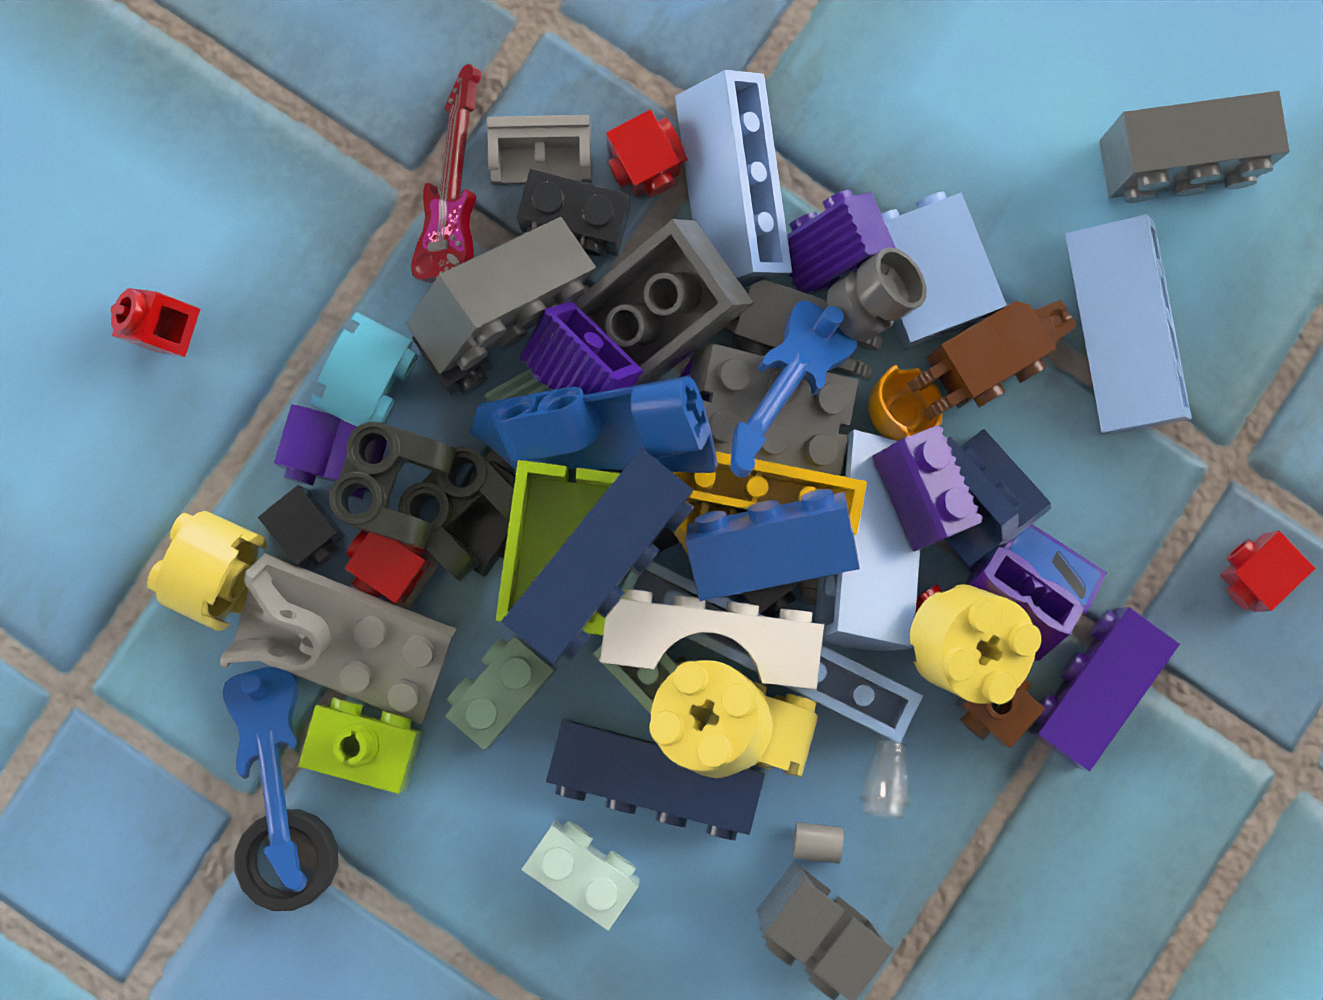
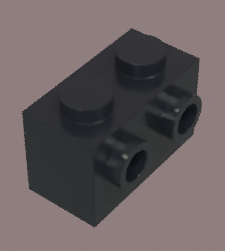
[517,168,631,257]

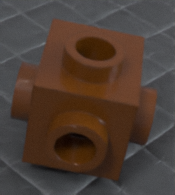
[955,679,1045,748]

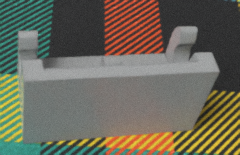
[487,115,592,185]

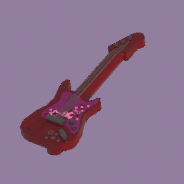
[411,64,482,283]

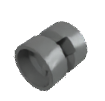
[827,247,927,342]

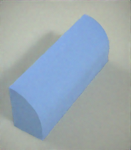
[675,70,792,288]
[1065,214,1192,433]
[815,430,920,651]

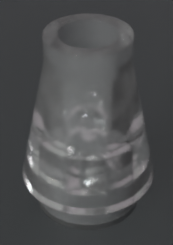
[859,740,910,819]

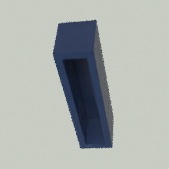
[501,448,694,664]
[546,719,765,841]

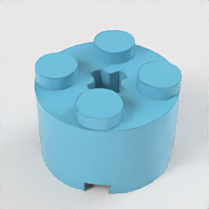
[310,312,419,427]

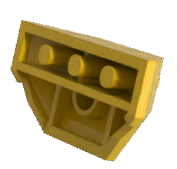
[672,452,867,556]

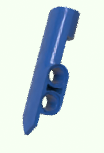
[469,376,718,473]

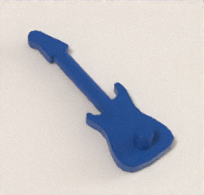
[730,300,857,477]
[222,667,307,892]

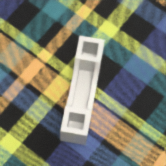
[600,589,824,689]

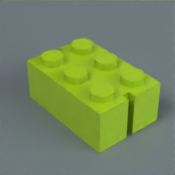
[495,460,620,636]

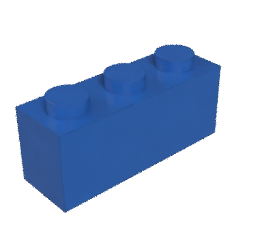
[685,489,860,601]

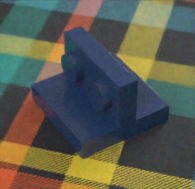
[943,429,1051,572]

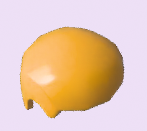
[867,365,943,441]

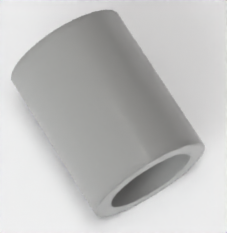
[793,822,843,864]

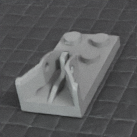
[220,554,457,725]

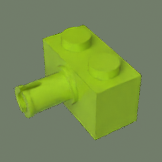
[298,697,423,794]

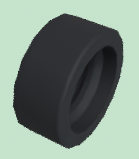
[234,809,338,911]

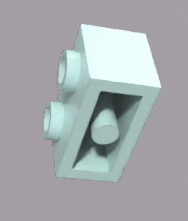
[521,820,640,931]

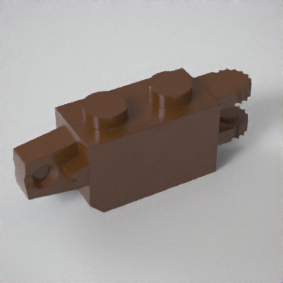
[907,300,1077,421]

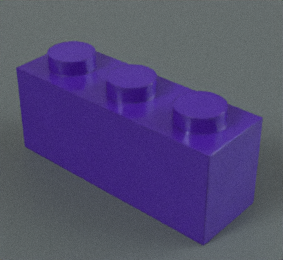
[1029,607,1180,772]

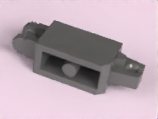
[723,279,883,381]

